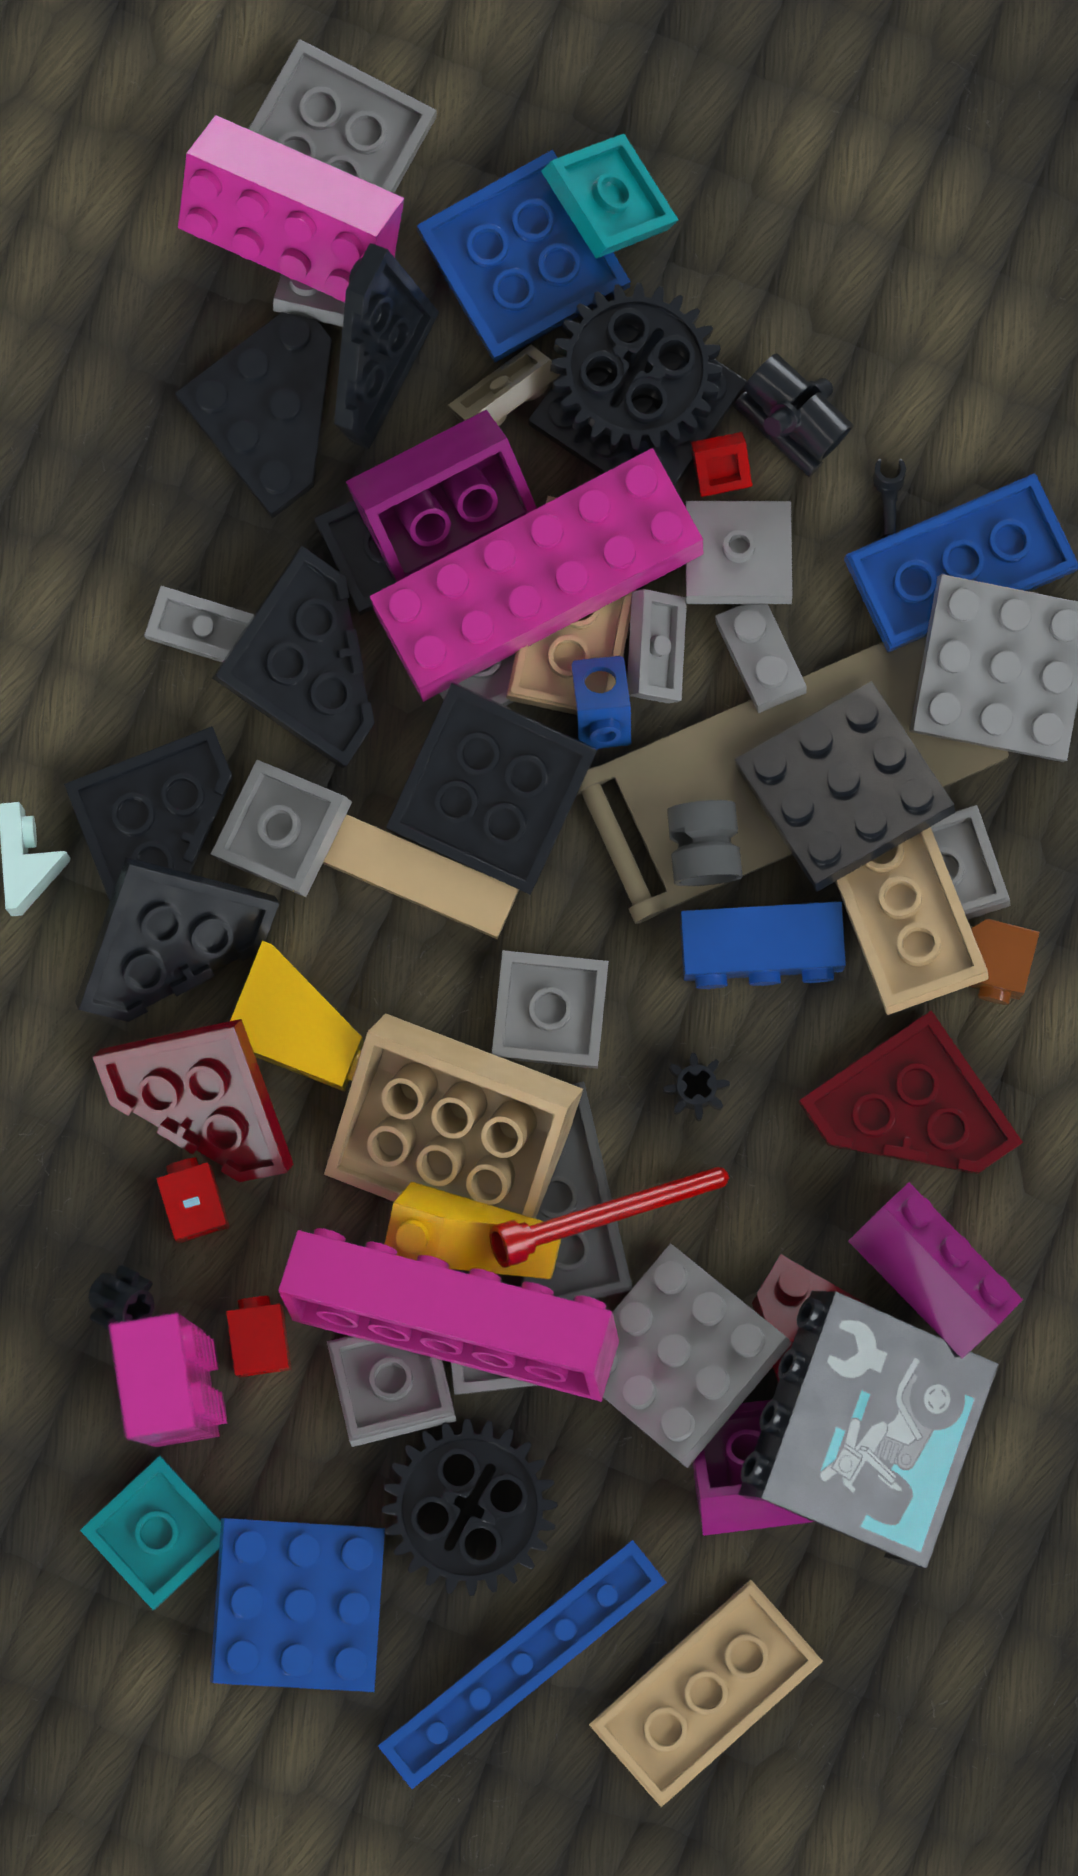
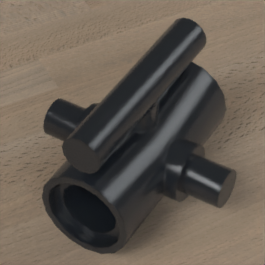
[733,353,854,477]

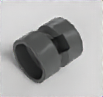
[667,800,743,886]

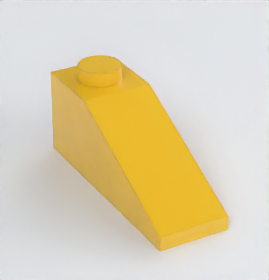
[385,1181,561,1279]

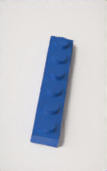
[378,1540,667,1789]

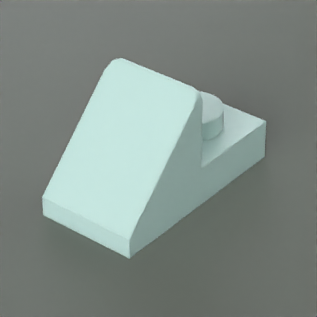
[0,802,71,916]

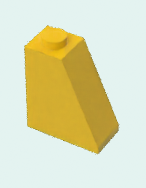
[230,941,364,1092]

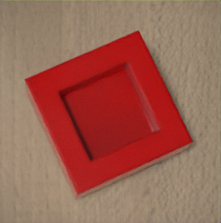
[691,432,752,497]

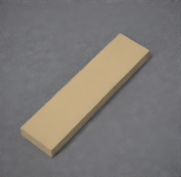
[323,814,519,940]

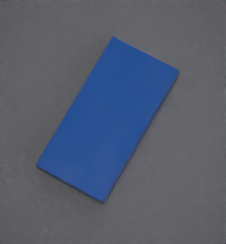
[844,473,1078,653]

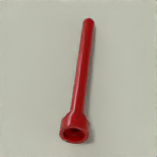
[489,1167,729,1268]

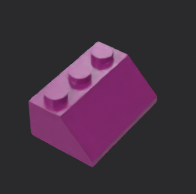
[346,409,537,582]
[848,1182,1023,1359]
[693,1400,813,1536]

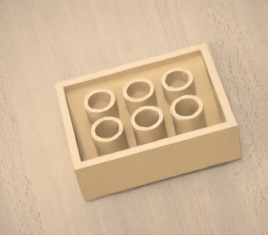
[324,1013,583,1219]

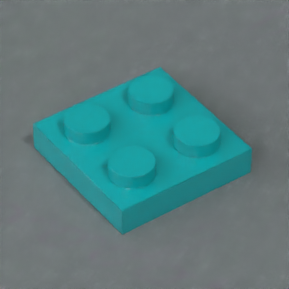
[541,133,678,259]
[80,1456,221,1610]

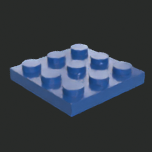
[416,150,631,363]
[210,1518,385,1692]

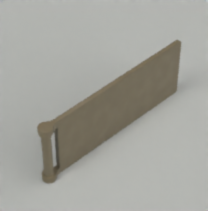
[577,636,1009,924]

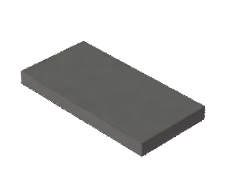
[520,1081,632,1301]

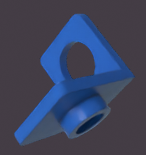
[571,656,631,749]

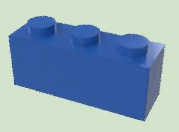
[680,902,846,989]

